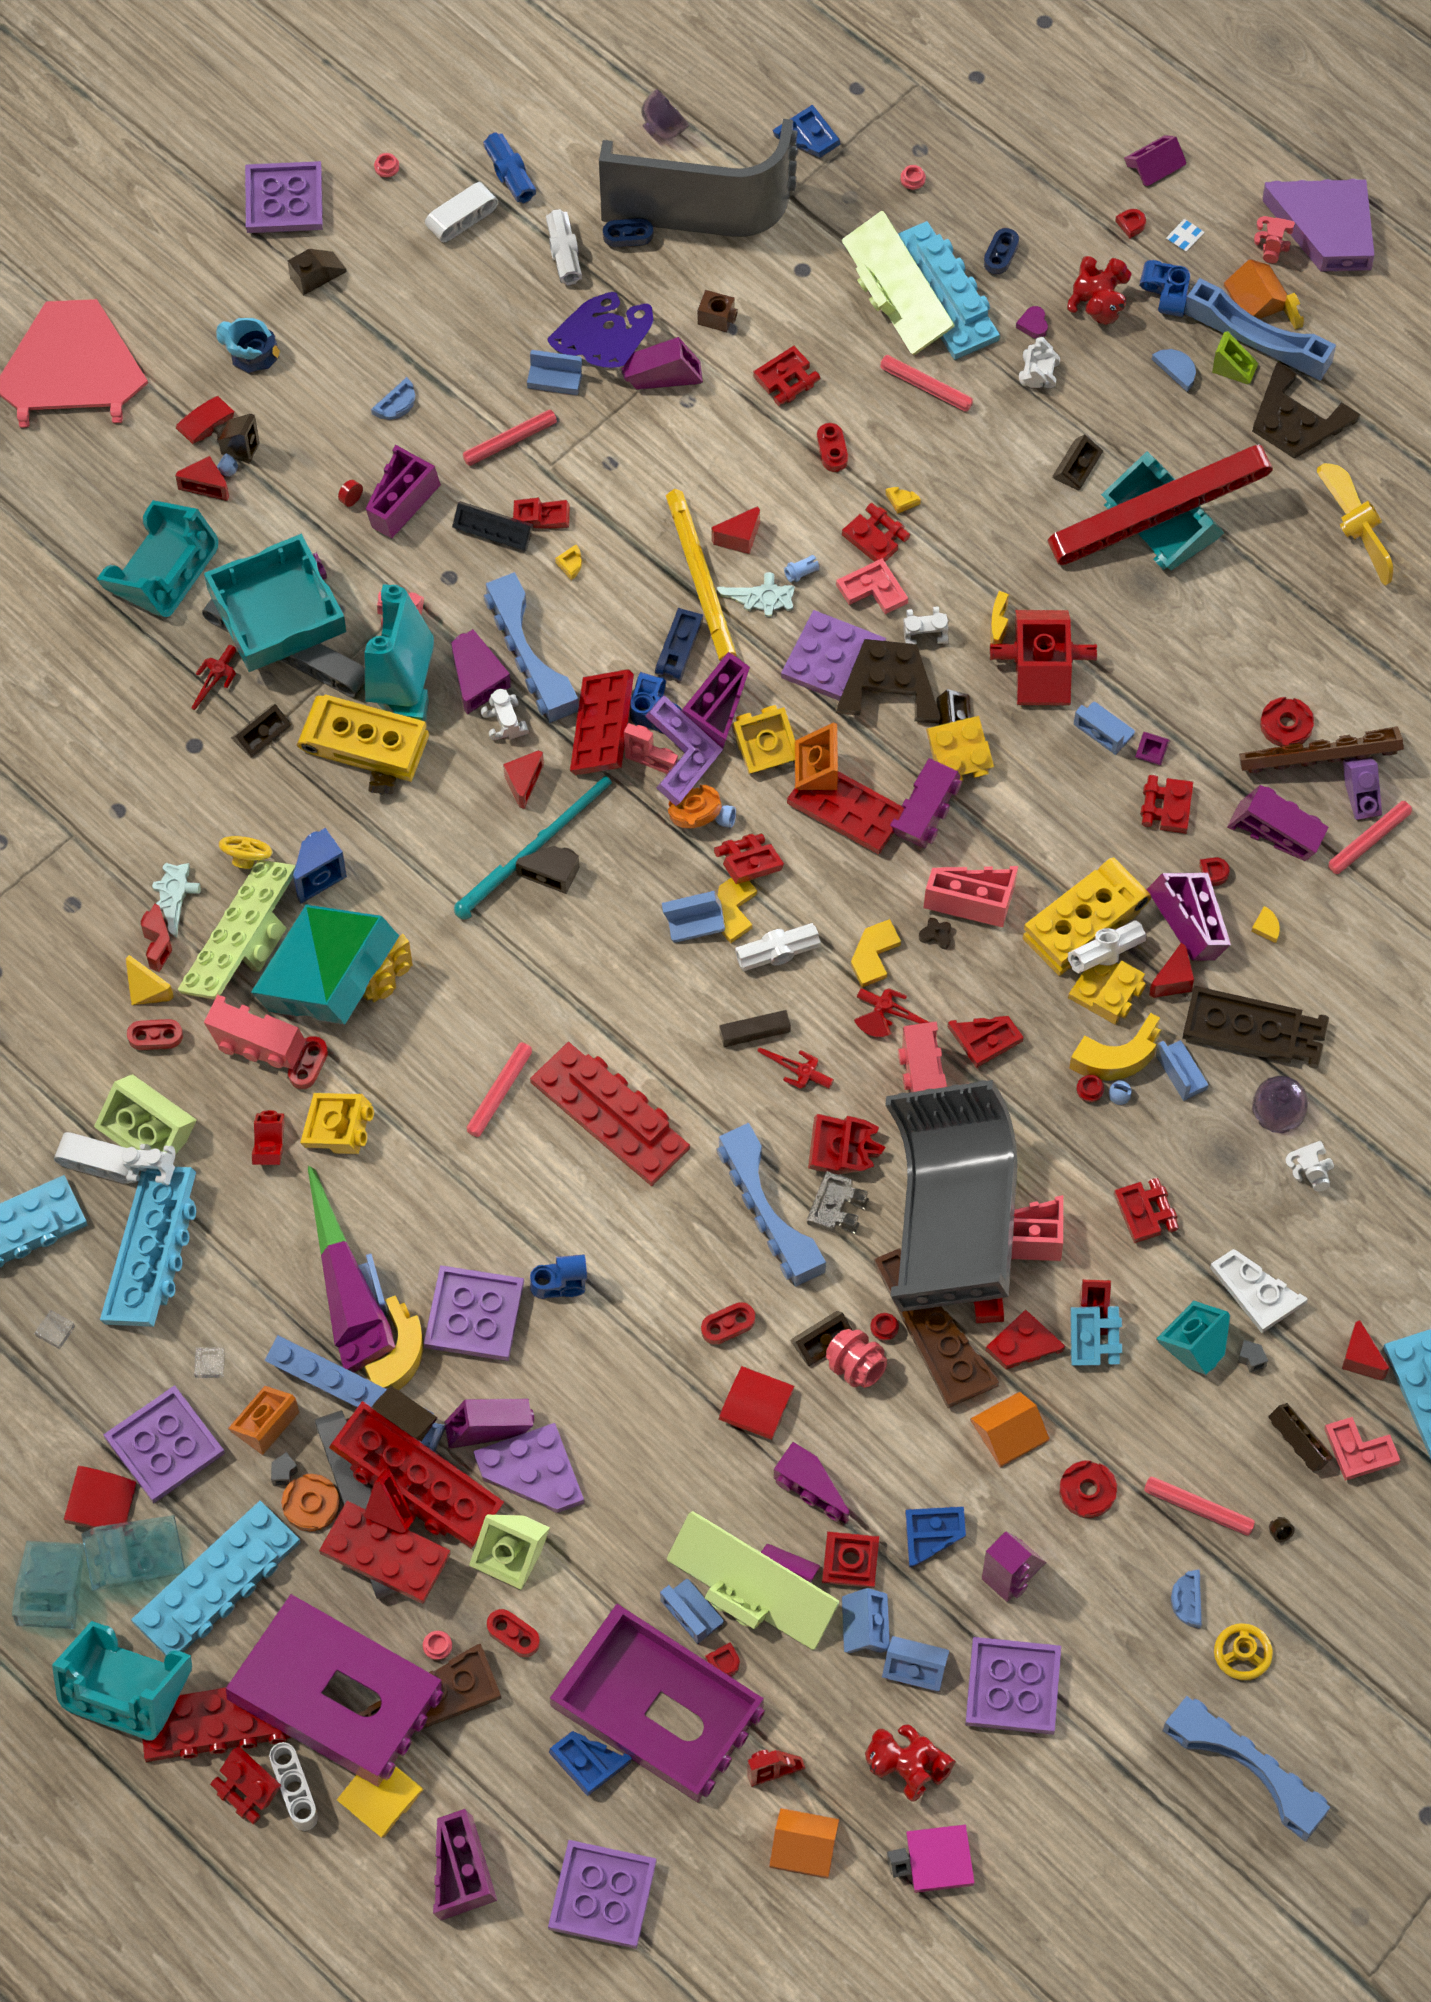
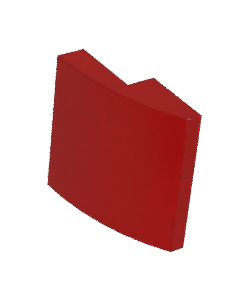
[718,1366,795,1440]
[64,1465,137,1537]

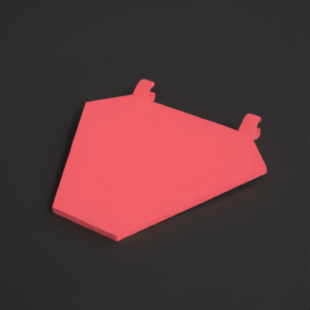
[0,299,148,428]

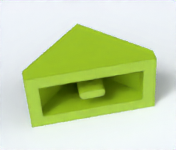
[1212,331,1259,384]

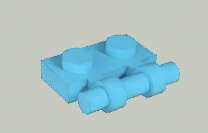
[1070,1306,1122,1365]

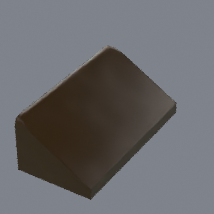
[1052,434,1104,490]
[937,689,971,725]
[231,704,292,758]
[790,1311,853,1366]
[371,1385,438,1442]

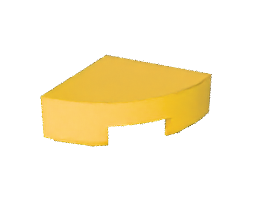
[1284,293,1304,330]
[885,487,921,514]
[555,545,582,581]
[1251,906,1280,943]

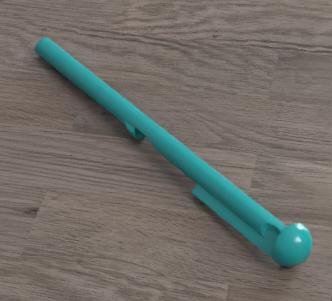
[454,776,612,920]

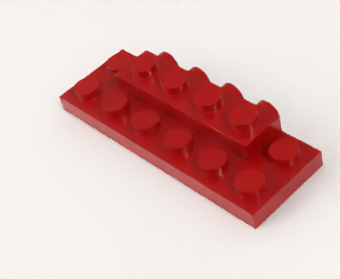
[530,1041,690,1187]
[329,1401,504,1549]
[142,1687,292,1762]

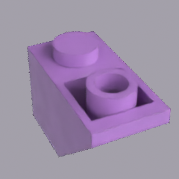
[1343,757,1382,820]

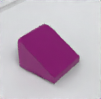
[1135,731,1170,765]

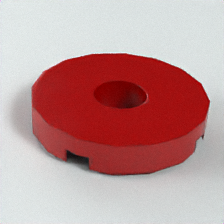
[1260,697,1314,747]
[1059,1460,1117,1518]

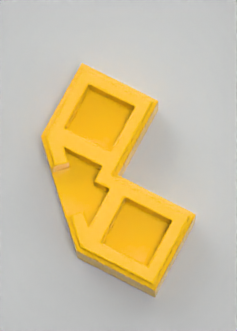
[718,878,757,944]
[851,919,901,988]

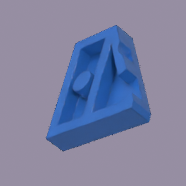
[772,105,841,158]
[905,1506,966,1567]
[549,1731,632,1796]

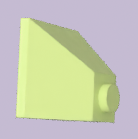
[469,1515,550,1589]

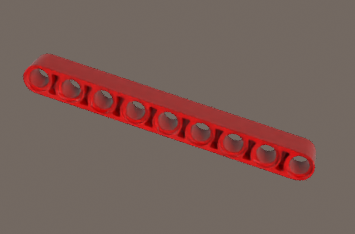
[1047,445,1273,565]

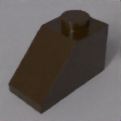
[287,249,347,296]
[217,414,260,464]
[516,846,580,894]

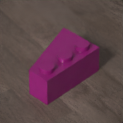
[982,1531,1047,1602]
[433,1809,497,1921]

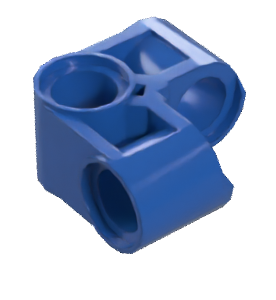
[1139,260,1190,317]
[630,672,682,734]
[530,1254,587,1299]

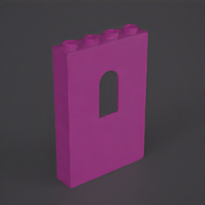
[226,1594,443,1787]
[550,1603,765,1803]

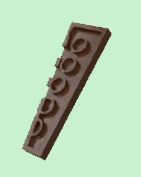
[1239,726,1404,773]
[874,1248,999,1408]
[334,1643,502,1763]

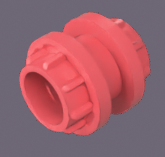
[826,1329,887,1388]

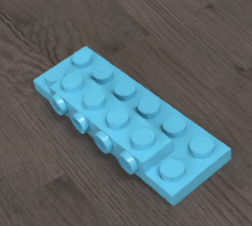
[898,221,1000,360]
[100,1167,196,1327]
[0,1175,88,1268]
[1383,1329,1431,1459]
[131,1501,301,1656]

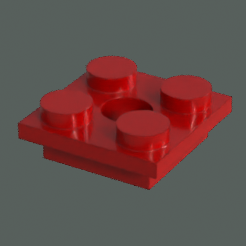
[822,1531,879,1588]

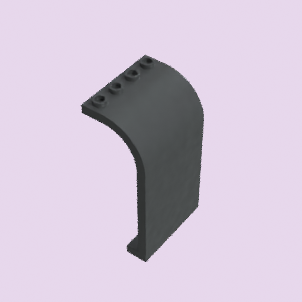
[599,119,798,237]
[885,1080,1018,1312]

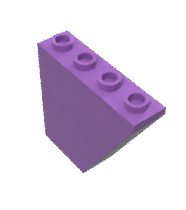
[1262,179,1374,272]

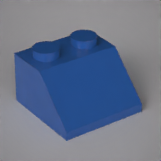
[293,828,347,904]

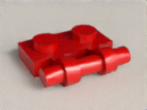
[753,345,821,406]
[842,503,911,562]
[1140,775,1193,834]
[714,833,784,884]
[1114,1178,1179,1243]
[210,1746,281,1824]

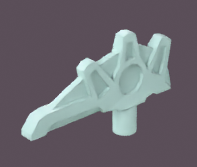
[717,572,795,618]
[152,863,201,938]

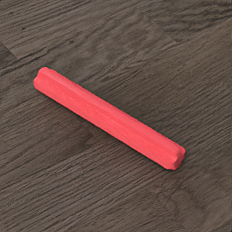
[880,355,973,411]
[463,410,557,466]
[1328,801,1412,874]
[467,1042,532,1137]
[1144,1477,1255,1535]

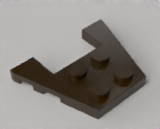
[1252,362,1361,459]
[836,639,940,724]

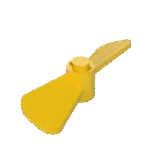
[1317,463,1393,586]

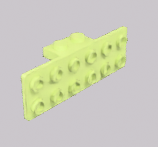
[842,211,955,355]
[178,860,296,1000]
[667,1511,839,1650]

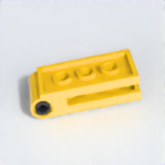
[297,694,429,782]
[1023,857,1152,976]

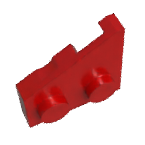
[948,1016,1023,1068]

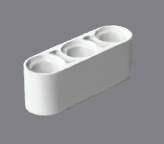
[425,182,498,243]
[54,1132,130,1184]
[269,1742,318,1831]

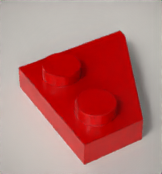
[985,1309,1065,1370]
[747,1750,805,1787]

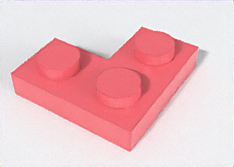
[836,558,908,614]
[624,723,678,774]
[1324,1417,1400,1481]

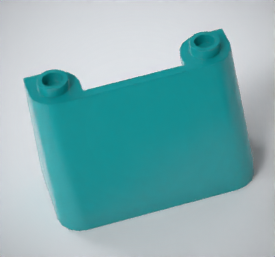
[1101,451,1224,571]
[97,500,219,617]
[364,584,434,706]
[52,1621,192,1740]

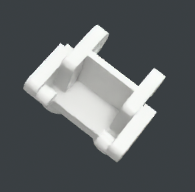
[1019,337,1060,388]
[903,607,948,644]
[481,689,529,740]
[1286,1141,1334,1192]
[122,1144,175,1185]

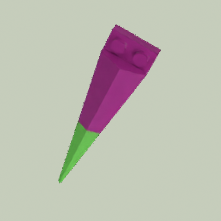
[308,1165,395,1373]

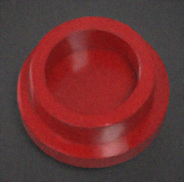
[1076,1075,1104,1102]
[870,1313,899,1341]

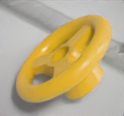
[219,836,272,869]
[1214,1623,1273,1680]

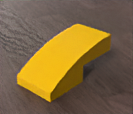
[990,591,1009,644]

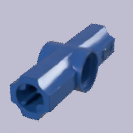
[483,132,536,203]

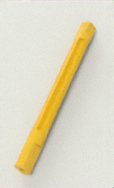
[665,488,737,662]

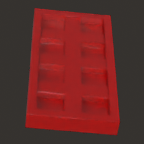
[570,669,634,776]
[787,771,904,855]
[319,1501,451,1604]

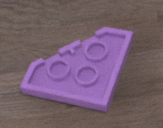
[473,1423,584,1513]

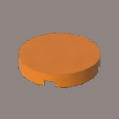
[668,785,722,828]
[281,1474,340,1532]

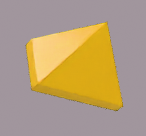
[126,955,174,1005]

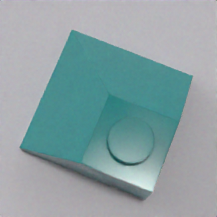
[1156,1300,1230,1375]

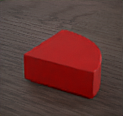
[854,1008,891,1037]

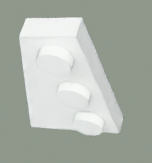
[1210,1249,1308,1333]

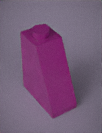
[622,337,703,390]
[451,629,511,715]
[444,1399,534,1449]

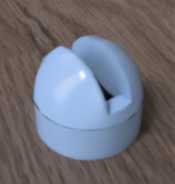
[217,453,238,477]
[715,805,736,828]
[1109,1080,1132,1105]

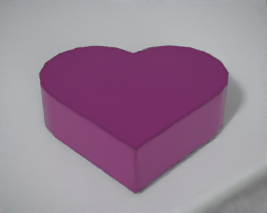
[1016,306,1048,339]

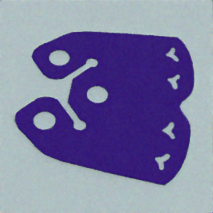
[547,292,653,368]

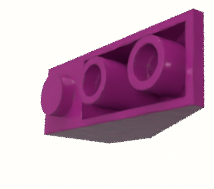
[774,1442,849,1524]

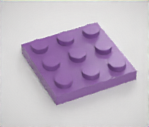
[245,161,323,233]
[781,610,886,701]
[424,1265,524,1361]
[103,1385,225,1504]
[965,1637,1061,1735]
[548,1840,657,1949]

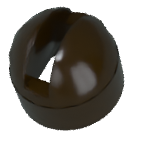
[1269,1517,1295,1543]

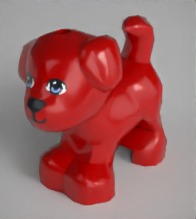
[1067,256,1132,324]
[865,1724,956,1802]

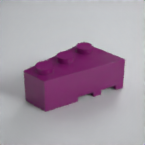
[366,444,441,539]
[682,652,750,753]
[890,758,962,849]
[1227,784,1329,861]
[1146,873,1231,961]

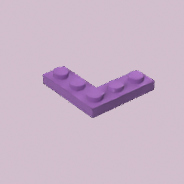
[645,695,723,806]

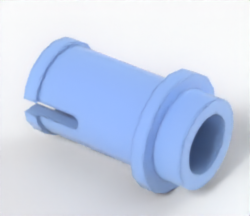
[784,555,819,582]

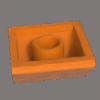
[1224,259,1287,319]
[795,722,838,790]
[228,1386,299,1455]
[970,1392,1050,1467]
[769,1808,839,1878]

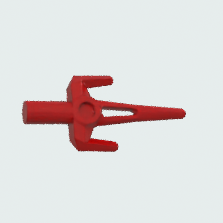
[191,645,237,710]
[857,988,929,1026]
[757,1048,834,1089]

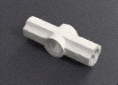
[546,209,582,285]
[1068,920,1146,974]
[735,923,821,972]

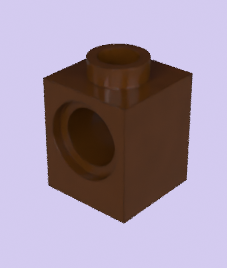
[697,290,738,333]

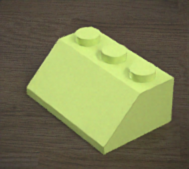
[94,1074,197,1155]

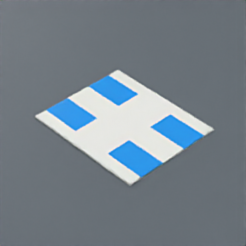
[1166,219,1204,251]

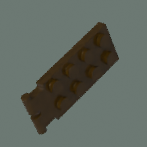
[1182,985,1329,1069]

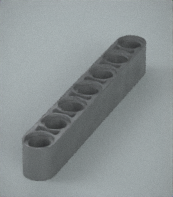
[202,598,365,697]
[314,1410,397,1599]

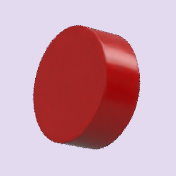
[338,479,363,507]

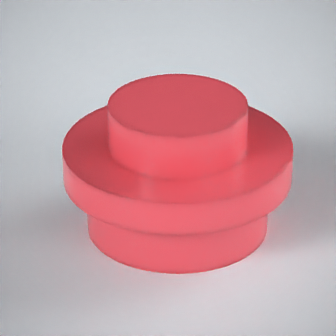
[374,153,399,177]
[900,165,926,190]
[423,1631,452,1660]

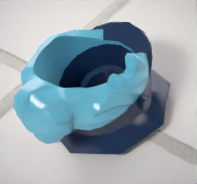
[216,318,280,373]

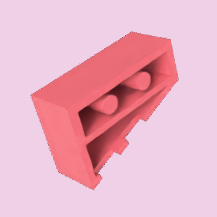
[923,866,1018,928]
[204,994,306,1069]
[898,1021,947,1092]
[1011,1195,1063,1261]

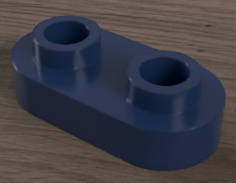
[603,219,653,247]
[984,228,1019,275]

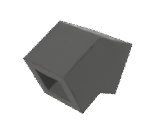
[1238,1340,1268,1373]
[271,1452,298,1486]
[887,1848,912,1878]

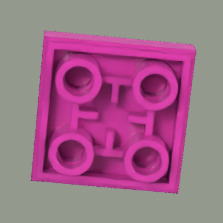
[906,1824,974,1893]

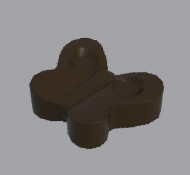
[368,771,396,795]
[919,918,951,949]

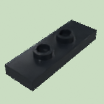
[452,501,533,551]

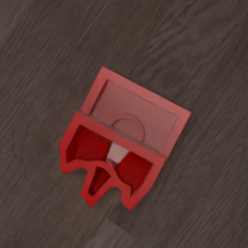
[808,1114,886,1175]

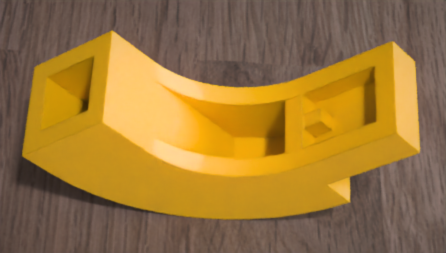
[1069,1013,1161,1081]
[365,1295,423,1390]

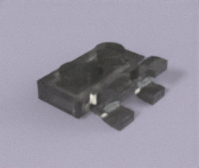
[807,1171,869,1235]

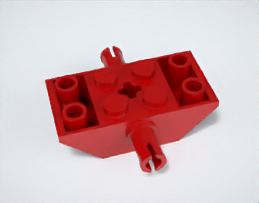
[990,610,1097,705]

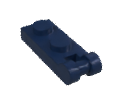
[655,608,703,681]

